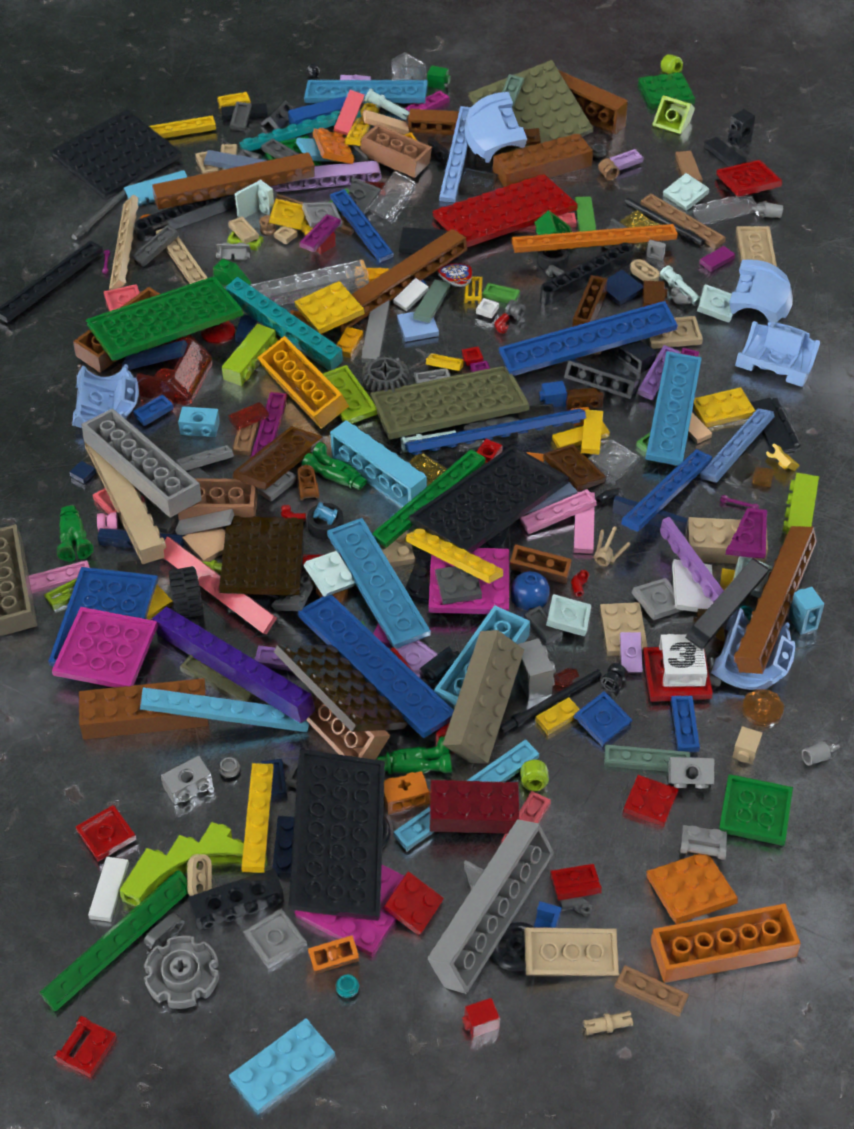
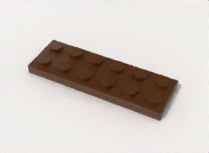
[233,426,323,490]

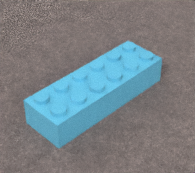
[330,420,427,507]
[434,605,530,710]

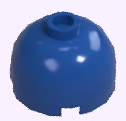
[511,571,550,611]

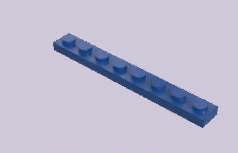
[621,449,712,532]

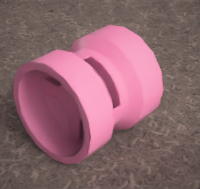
[97,512,119,532]

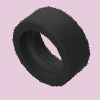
[537,249,569,270]
[307,503,344,539]

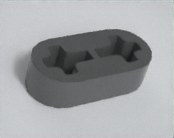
[144,913,184,950]

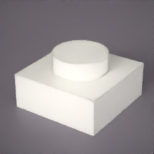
[476,298,499,319]

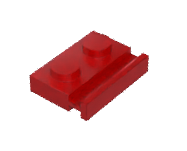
[550,864,602,901]

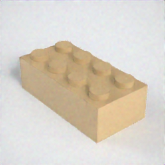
[686,517,768,564]

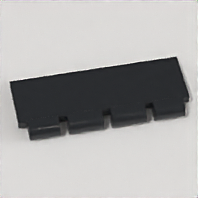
[750,398,801,453]

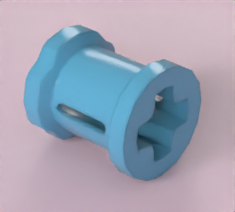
[313,502,338,525]

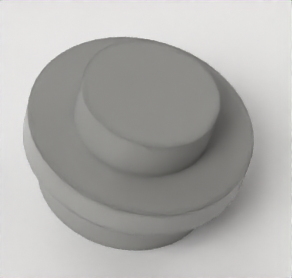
[218,757,240,778]

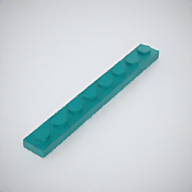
[239,110,362,151]

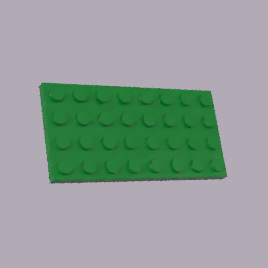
[86,276,243,361]

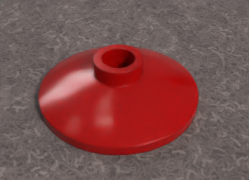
[200,321,235,344]

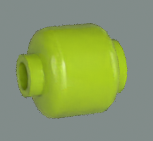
[661,54,683,74]
[520,759,549,791]

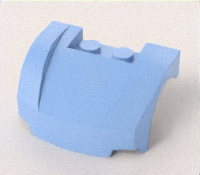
[464,92,527,163]
[729,260,793,322]
[735,321,820,387]
[72,364,139,428]
[711,608,795,690]

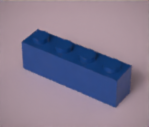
[288,96,346,125]

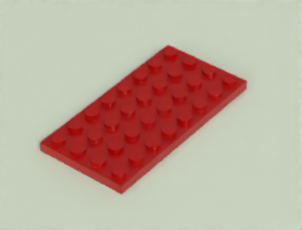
[433,174,578,247]

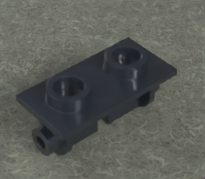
[427,136,450,166]
[419,646,460,686]

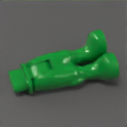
[302,442,367,490]
[57,505,94,562]
[377,736,452,774]

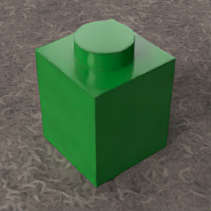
[427,66,451,90]

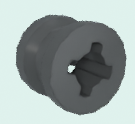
[505,300,526,321]

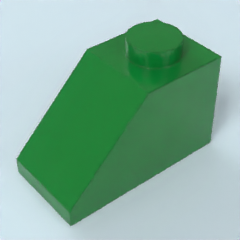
[213,258,252,288]

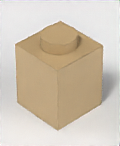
[732,726,762,764]

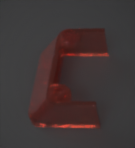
[137,334,213,405]

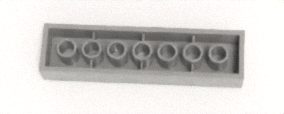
[81,408,202,518]
[427,819,554,994]

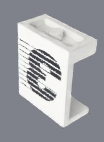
[659,634,707,686]

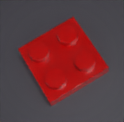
[623,775,679,827]
[75,805,136,862]
[383,871,444,936]

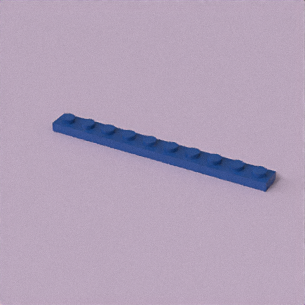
[404,408,586,455]

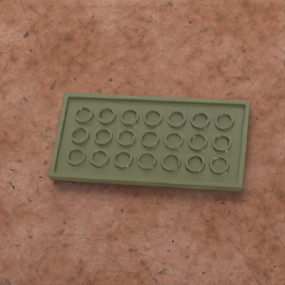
[370,366,529,439]

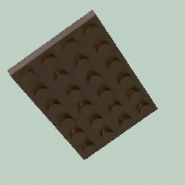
[219,516,304,595]
[274,645,408,732]

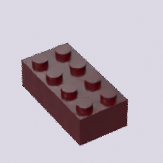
[430,780,519,834]

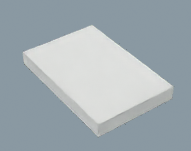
[672,559,713,612]

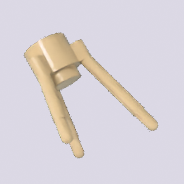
[593,526,630,566]

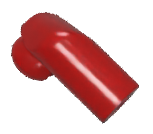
[494,313,509,334]

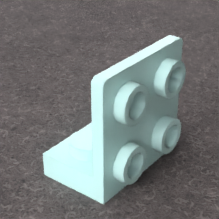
[235,180,274,218]

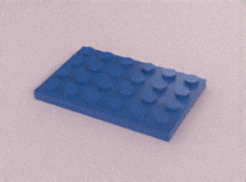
[48,567,158,666]

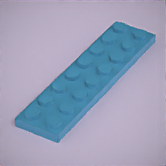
[304,80,428,104]
[645,351,702,466]
[327,518,431,649]

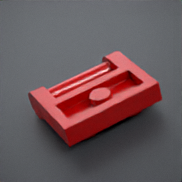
[54,1016,117,1078]

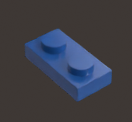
[133,394,174,426]

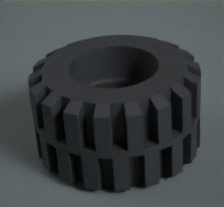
[168,566,203,618]

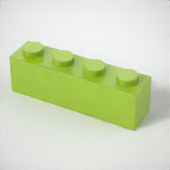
[222,324,277,386]
[782,472,819,535]

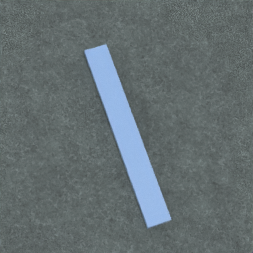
[439,106,471,203]

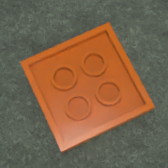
[646,854,738,924]

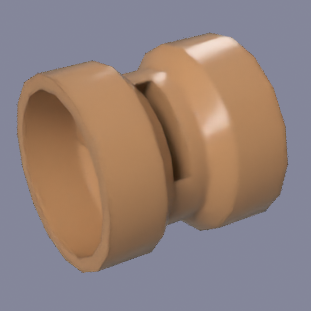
[598,158,619,181]

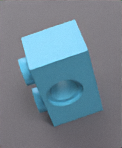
[178,407,220,437]
[788,587,824,635]

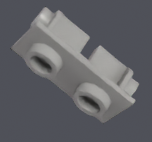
[216,243,251,261]

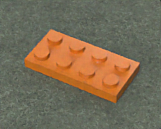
[313,128,354,164]

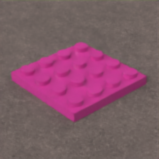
[429,548,509,614]
[52,607,158,687]
[295,865,404,957]

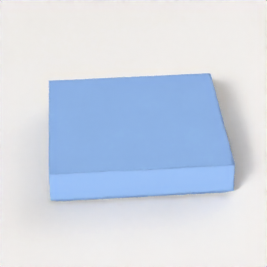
[397,312,439,342]

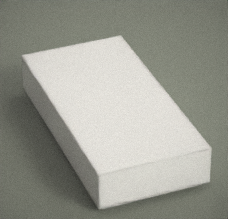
[393,278,429,312]

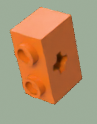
[384,771,430,815]
[308,935,359,975]

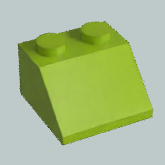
[652,96,695,134]

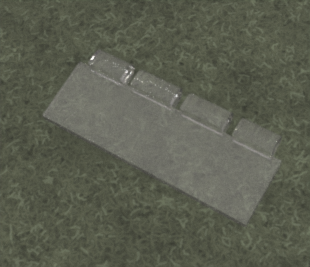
[368,171,416,220]
[693,194,759,225]

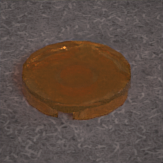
[742,689,784,727]

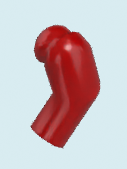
[280,505,306,522]
[571,570,589,597]

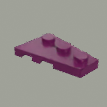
[725,508,767,559]

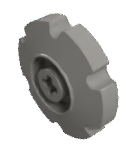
[144,936,219,1009]

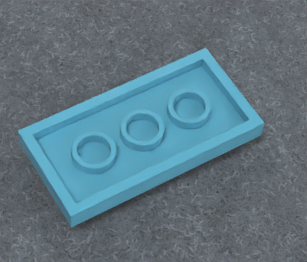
[229,1019,335,1115]

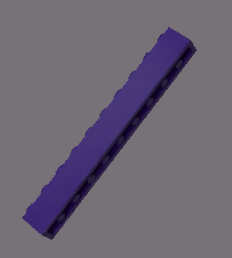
[152,606,315,724]

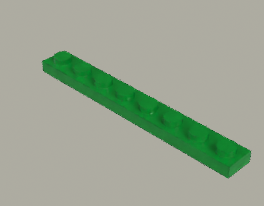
[372,449,485,548]
[39,870,188,1011]

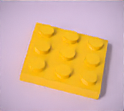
[294,281,365,334]

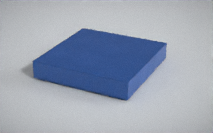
[574,691,633,746]

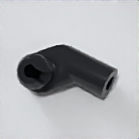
[596,488,625,505]

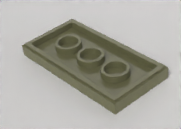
[180,655,255,702]

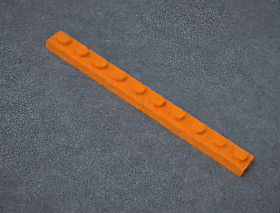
[512,224,678,253]

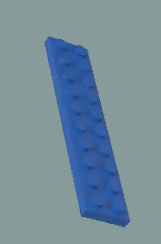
[499,301,678,376]
[298,594,454,738]

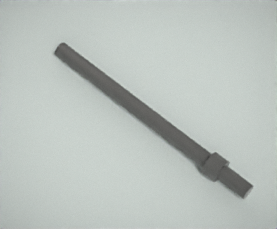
[72,183,134,240]

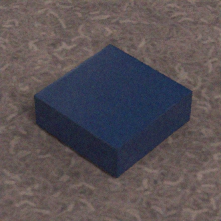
[69,461,96,484]

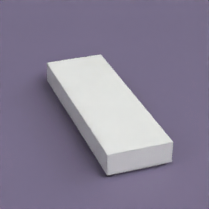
[88,857,129,922]

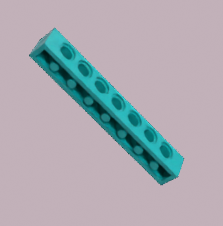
[226,277,343,371]

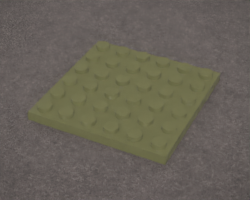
[468,60,593,153]

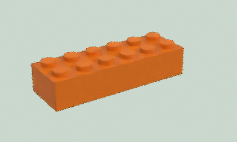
[651,903,801,983]

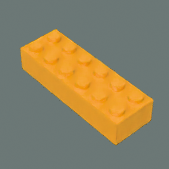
[257,336,349,429]

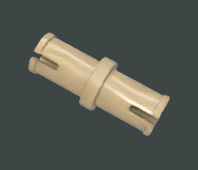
[583,1010,633,1036]

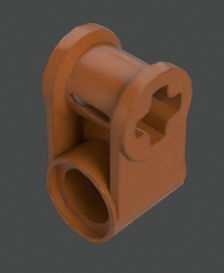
[297,465,320,501]

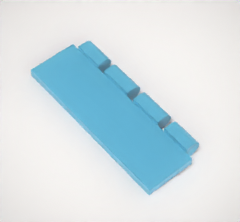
[124,170,187,207]

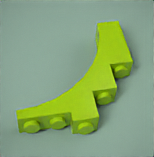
[119,822,268,907]

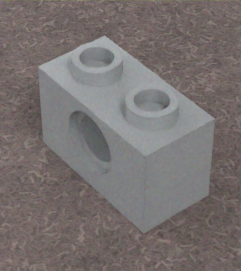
[161,756,213,805]
[668,757,714,788]

